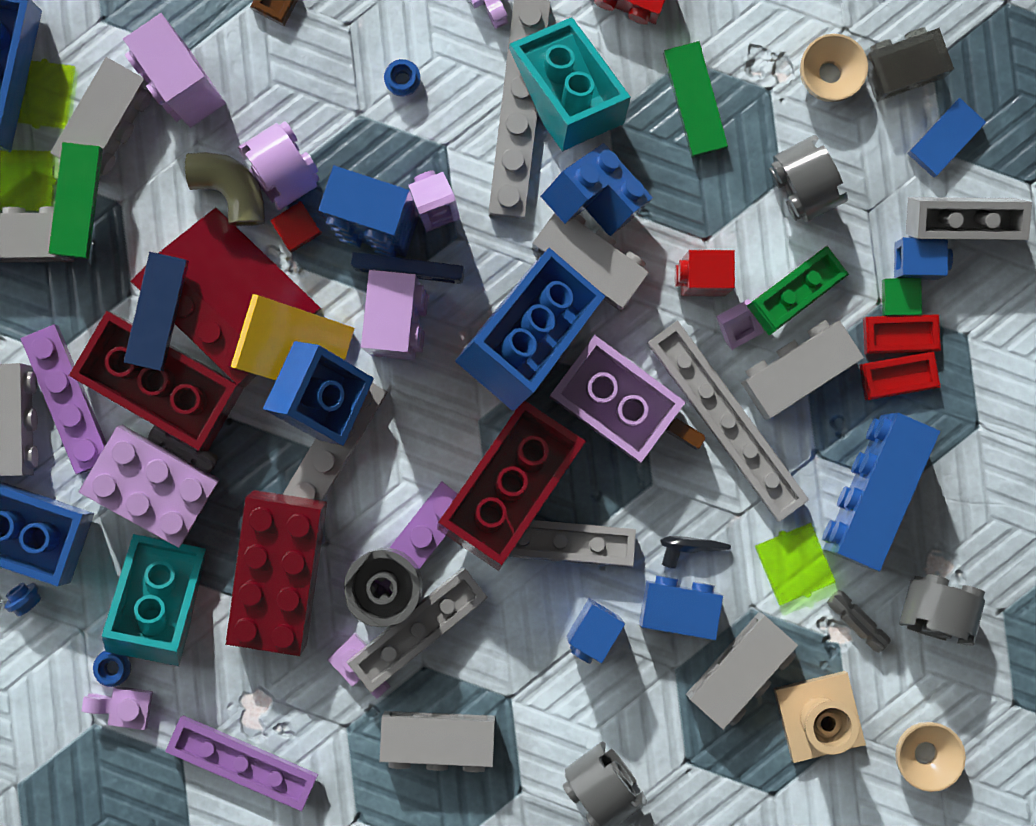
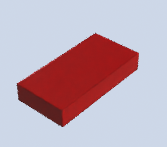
[863,314,941,354]
[859,352,941,401]

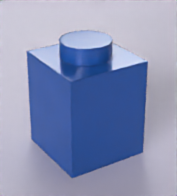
[894,237,953,280]

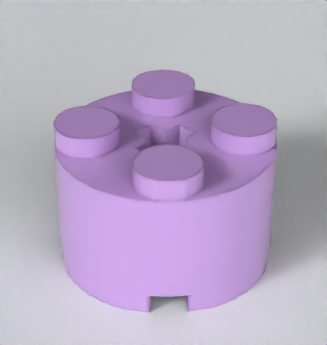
[238,122,320,211]

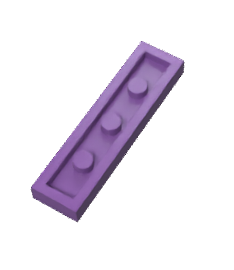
[20,324,107,474]
[375,481,458,596]
[165,715,318,811]

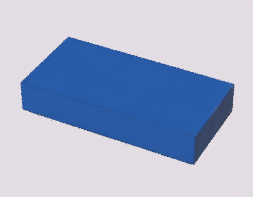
[907,98,986,178]

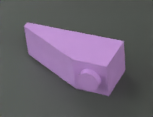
[409,171,460,232]

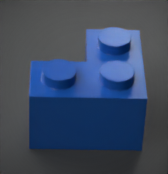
[540,143,653,236]

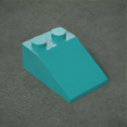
[509,17,631,152]
[101,534,206,666]

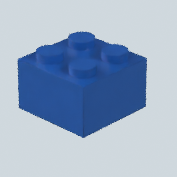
[263,341,374,446]

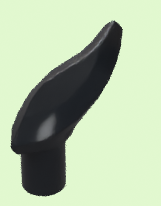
[660,536,731,569]

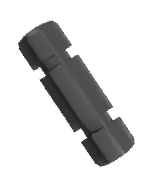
[148,425,218,473]
[827,590,891,653]

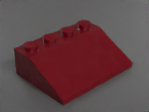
[130,207,321,387]

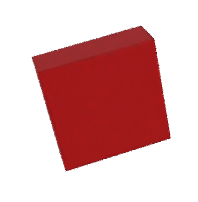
[270,201,322,253]

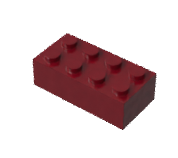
[68,310,244,451]
[437,401,586,571]
[225,490,327,656]

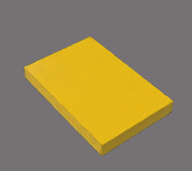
[231,294,355,381]

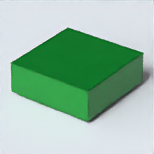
[882,278,922,316]

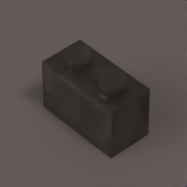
[866,27,954,102]

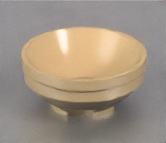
[800,33,868,102]
[895,722,966,792]

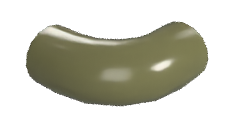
[185,152,265,226]

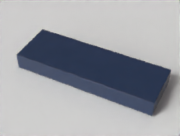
[124,251,189,372]
[351,252,465,284]

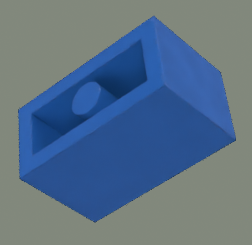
[639,575,723,640]
[566,598,625,664]

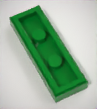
[663,41,728,158]
[48,142,103,259]
[747,246,849,335]

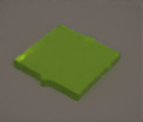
[18,58,75,129]
[0,150,57,212]
[754,522,836,605]

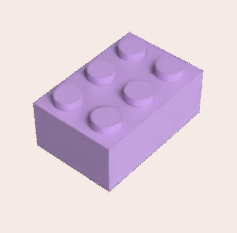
[123,13,226,128]
[361,270,428,360]
[549,335,686,463]
[79,424,220,548]

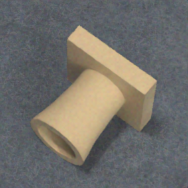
[773,671,866,763]

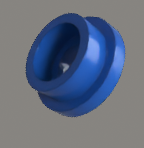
[384,59,421,97]
[4,582,41,617]
[93,651,131,687]

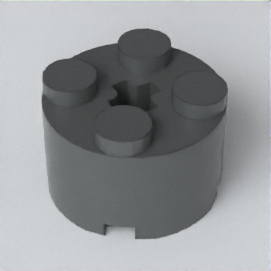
[769,135,848,222]
[344,548,423,627]
[899,574,985,646]
[563,741,647,826]

